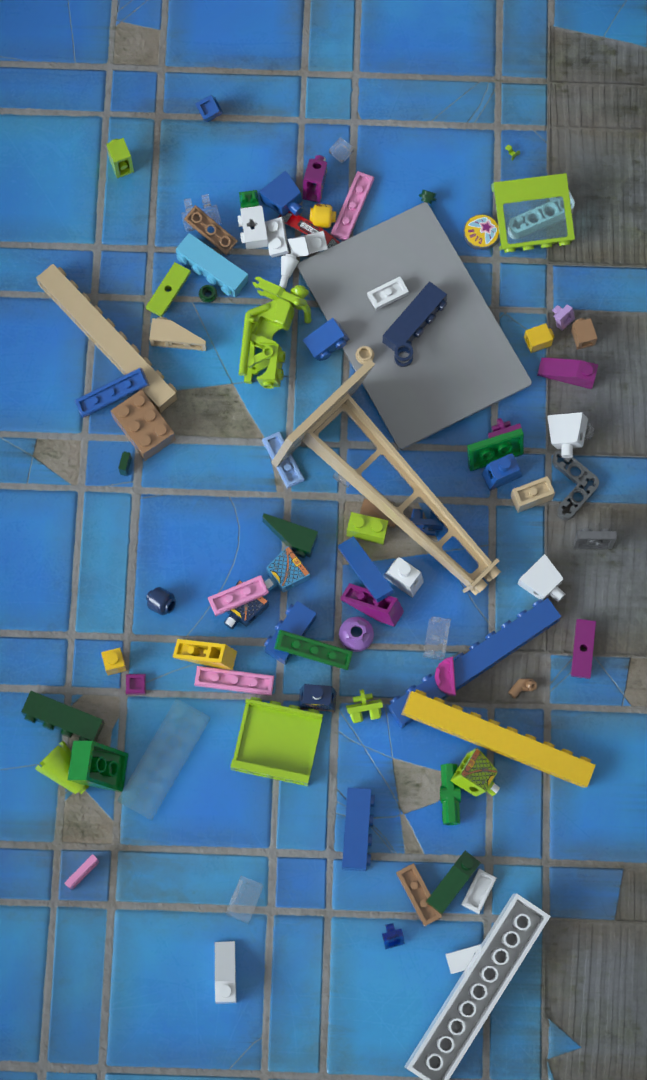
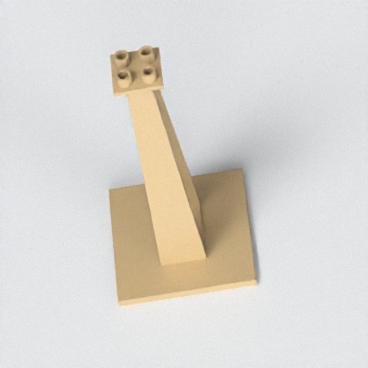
[271,359,501,595]

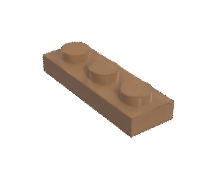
[396,863,442,927]

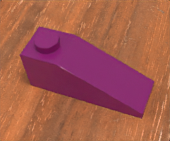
[537,357,598,389]
[340,583,404,627]

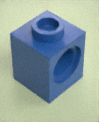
[195,95,223,122]

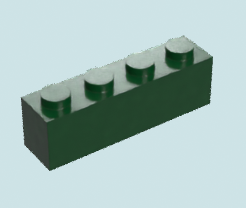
[21,691,105,742]

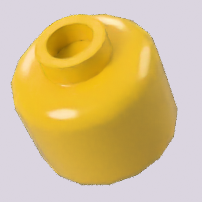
[310,203,336,228]

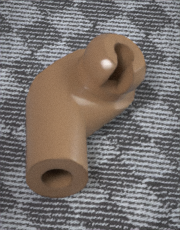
[508,679,537,698]

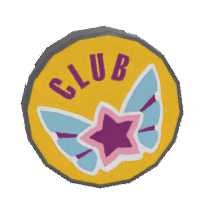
[463,214,500,250]

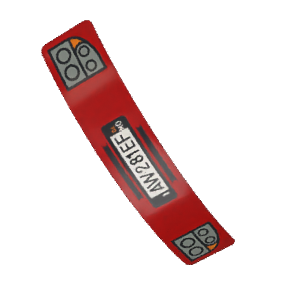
[278,211,340,248]

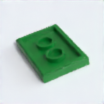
[467,428,524,471]

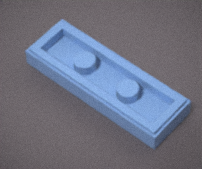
[262,432,304,489]

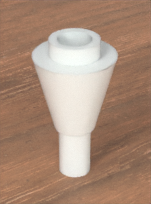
[279,254,299,289]

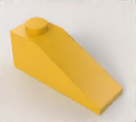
[173,639,237,670]

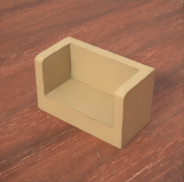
[511,476,555,513]

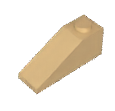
[149,317,207,351]

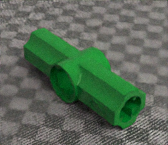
[440,763,461,825]

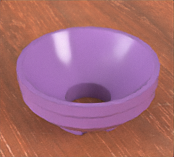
[339,617,374,652]

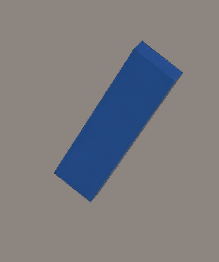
[75,367,149,418]
[338,536,394,603]

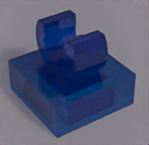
[382,923,405,949]

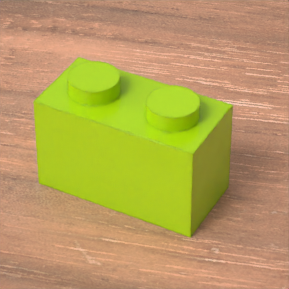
[106,138,134,179]
[346,512,389,545]

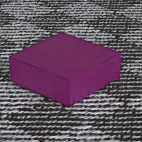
[126,674,146,695]

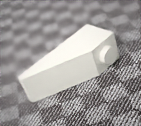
[215,941,237,1004]

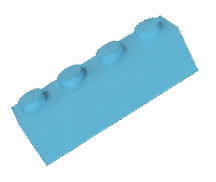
[176,233,249,297]

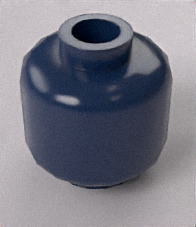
[146,587,176,615]

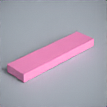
[331,171,374,241]
[194,666,274,696]

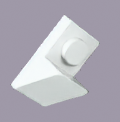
[288,231,328,257]

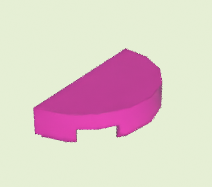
[435,657,456,696]

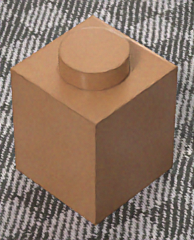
[571,318,597,350]

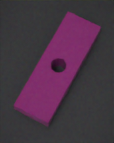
[570,619,596,679]

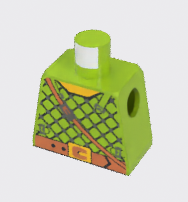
[450,748,500,796]

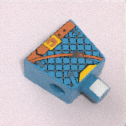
[264,546,310,592]

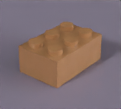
[111,389,176,461]

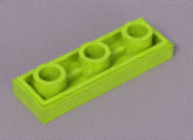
[146,262,191,317]

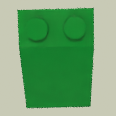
[68,741,129,792]

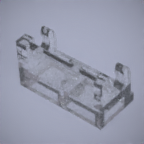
[423,617,451,660]

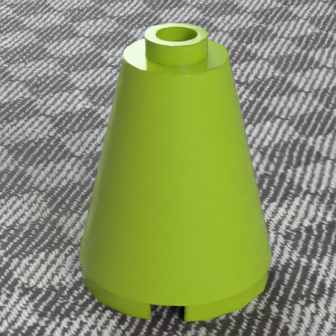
[35,740,89,795]

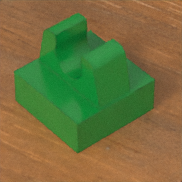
[239,190,259,208]

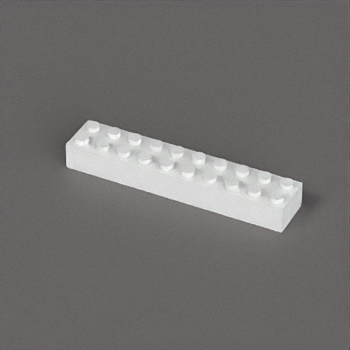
[404,893,551,1080]

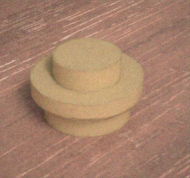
[356,346,374,364]

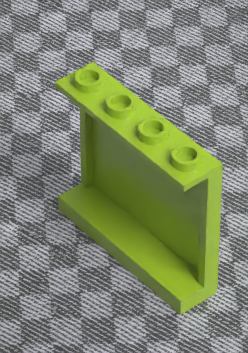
[230,697,323,786]

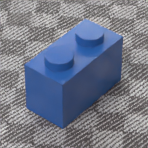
[303,318,350,361]

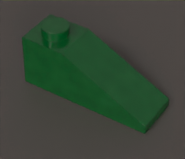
[262,513,318,558]
[426,850,481,914]

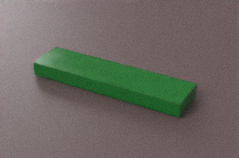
[274,630,353,670]

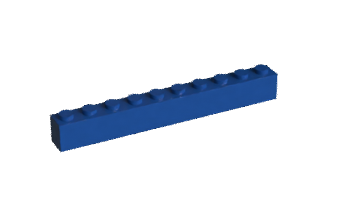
[388,598,562,729]

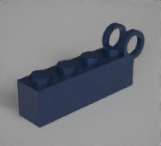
[382,281,447,367]

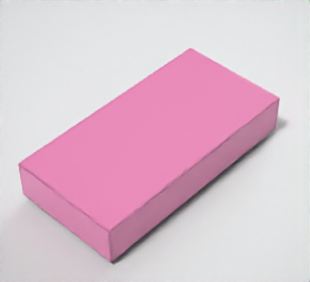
[64,854,99,890]

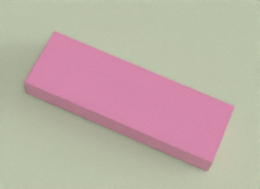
[208,575,269,617]

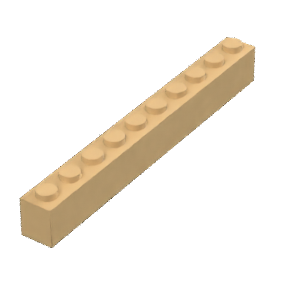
[36,264,177,414]

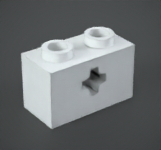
[237,206,268,250]

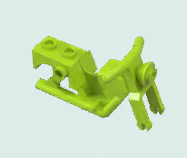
[239,277,312,389]

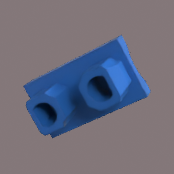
[409,509,444,536]

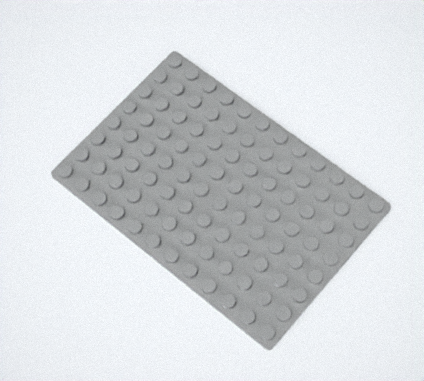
[297,202,532,450]

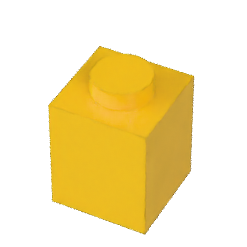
[524,323,554,353]
[101,648,127,676]

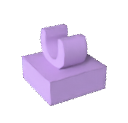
[552,304,575,331]

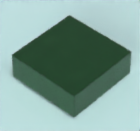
[118,451,132,476]

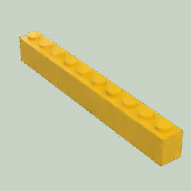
[401,690,595,788]

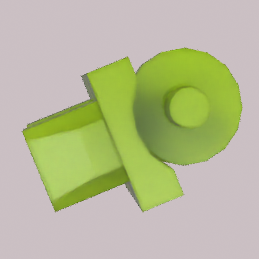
[346,689,383,723]

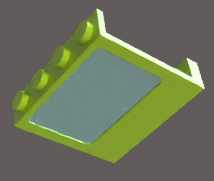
[491,173,575,253]

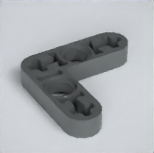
[552,450,599,520]

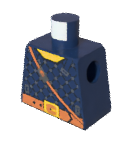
[224,580,269,630]
[298,684,337,712]

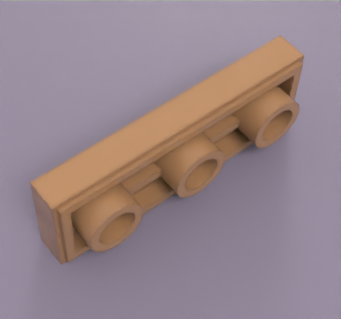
[184,205,238,255]

